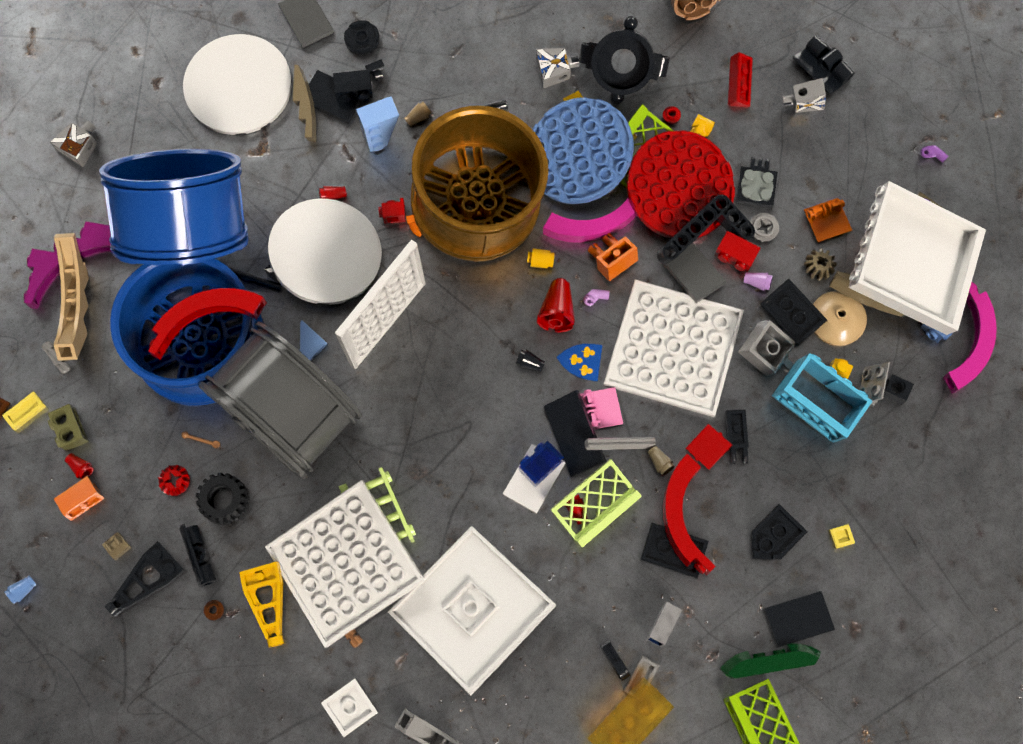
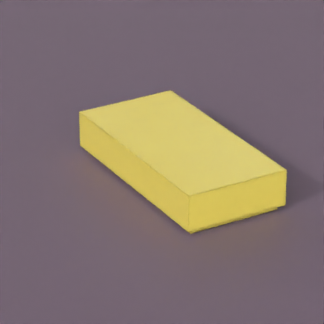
[2,391,46,431]

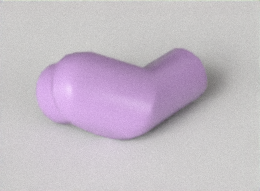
[583,289,610,306]

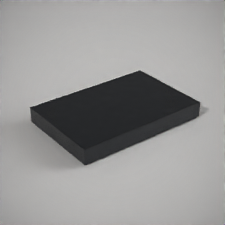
[309,70,362,124]
[760,278,828,346]
[640,522,709,579]
[764,591,835,648]

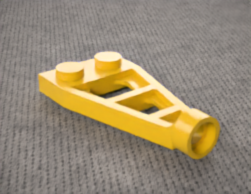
[239,561,284,648]

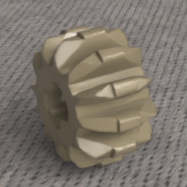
[804,248,837,281]

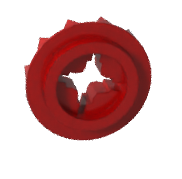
[158,464,190,496]

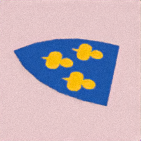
[557,344,602,381]

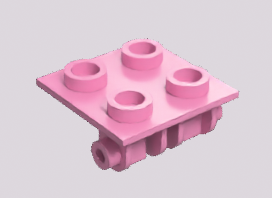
[580,387,623,430]

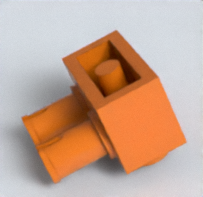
[588,233,638,281]

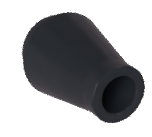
[516,349,545,372]

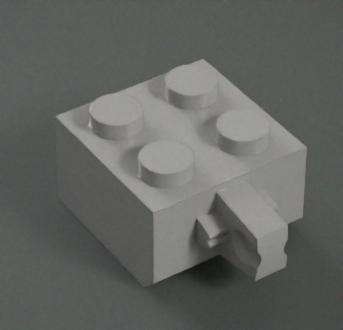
[738,320,795,376]

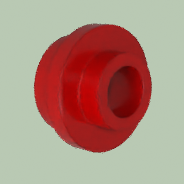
[663,106,681,124]

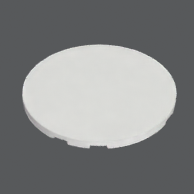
[183,34,292,135]
[268,199,382,305]

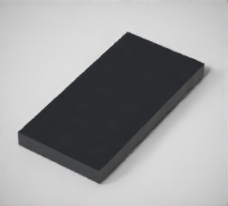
[544,390,607,477]

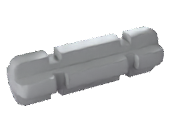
[41,341,71,374]

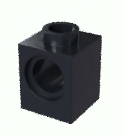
[883,374,914,405]

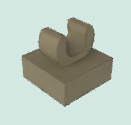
[102,532,132,560]

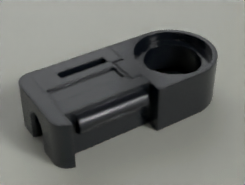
[600,641,631,681]

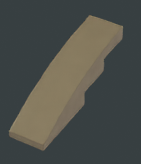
[292,65,317,142]
[829,271,904,317]

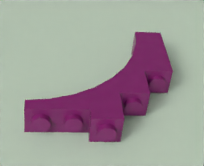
[24,221,111,309]

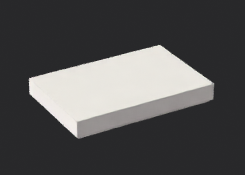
[503,444,566,514]

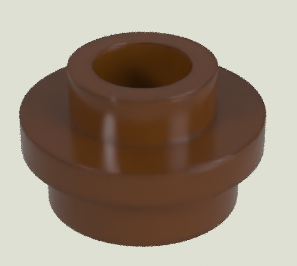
[204,600,224,621]

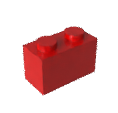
[715,231,761,272]

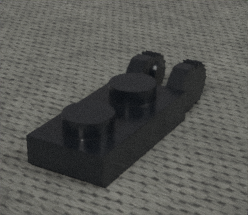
[725,410,749,464]

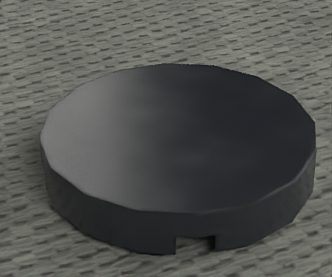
[344,20,380,55]

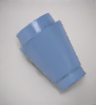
[4,576,37,604]

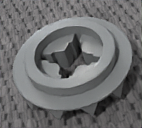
[750,213,779,242]

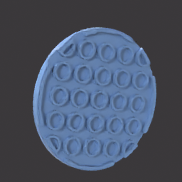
[532,97,634,204]

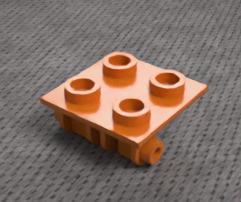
[804,198,852,243]

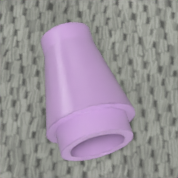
[744,272,773,291]

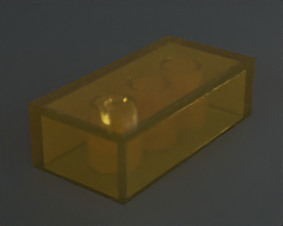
[586,677,674,744]

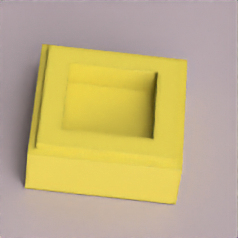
[828,524,855,549]

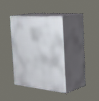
[646,602,682,647]

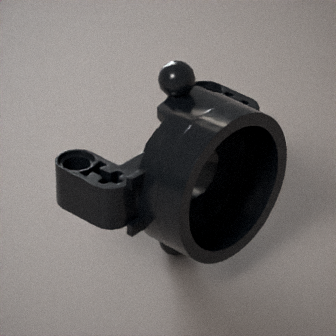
[578,16,670,104]

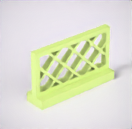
[550,459,642,548]

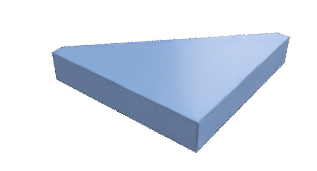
[300,320,328,361]

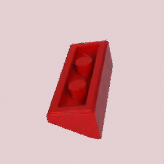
[728,52,753,107]

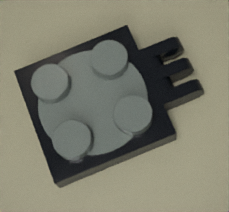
[736,157,778,208]

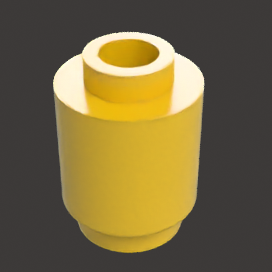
[527,248,555,269]

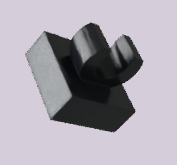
[364,59,384,81]

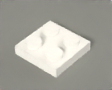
[321,679,378,737]

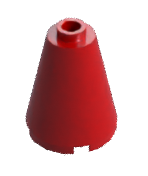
[537,278,575,333]

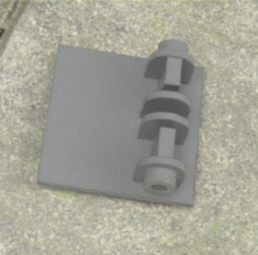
[859,362,890,407]

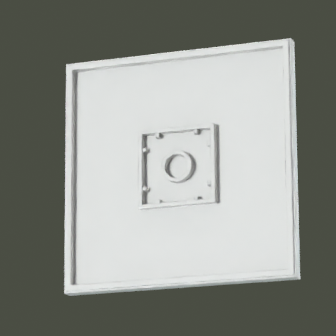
[388,526,556,695]

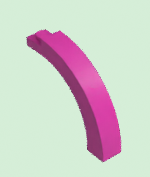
[543,197,637,243]
[943,282,997,394]

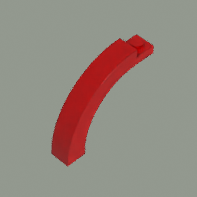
[148,288,267,360]
[663,454,716,576]

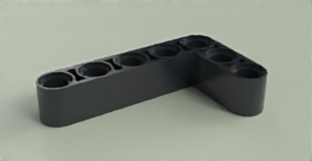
[657,194,755,264]

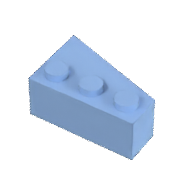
[356,96,399,152]

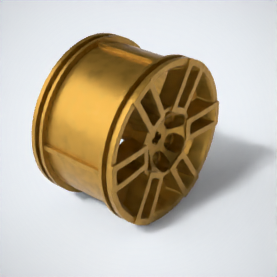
[411,106,548,262]

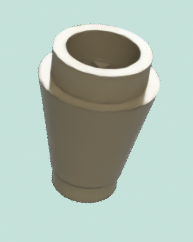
[648,446,675,476]

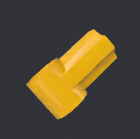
[690,114,715,137]

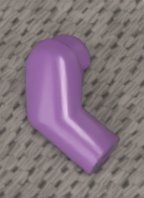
[920,145,949,163]

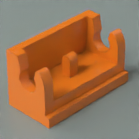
[54,476,105,521]

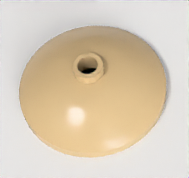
[813,291,867,346]

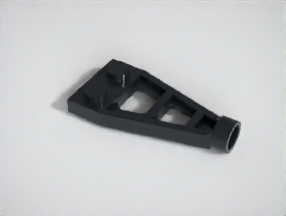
[105,541,185,617]

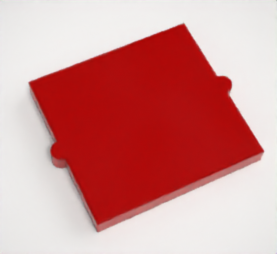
[685,423,732,470]

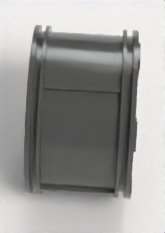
[199,321,362,480]

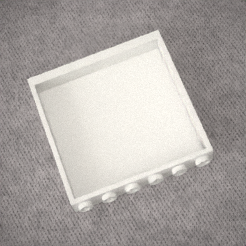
[848,181,986,335]

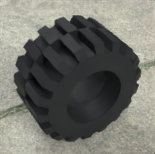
[196,473,250,525]

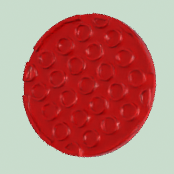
[626,130,735,240]

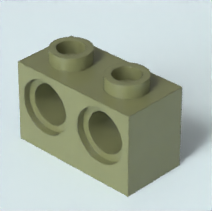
[47,404,89,452]

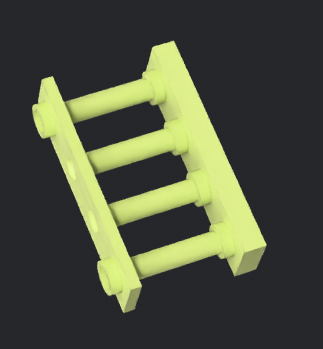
[338,467,416,542]

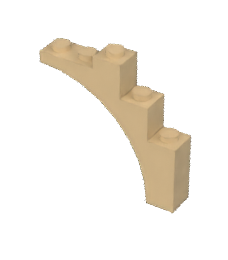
[53,233,89,361]

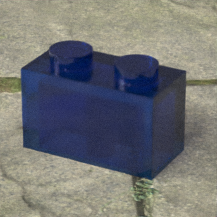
[519,441,564,487]

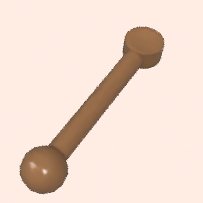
[181,431,220,449]

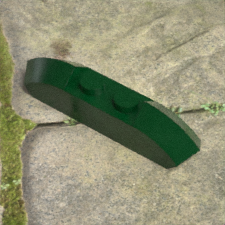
[720,644,821,679]

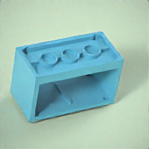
[772,353,872,443]

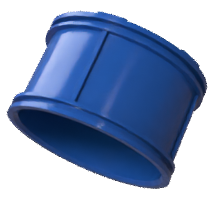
[99,149,249,265]
[110,258,264,406]

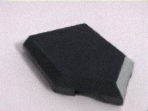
[752,504,808,560]

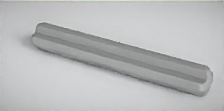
[585,437,656,450]

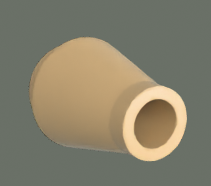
[404,102,431,127]

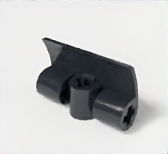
[793,35,855,94]
[179,524,217,587]

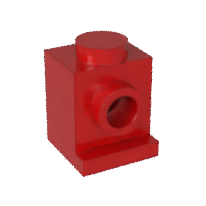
[378,198,406,224]

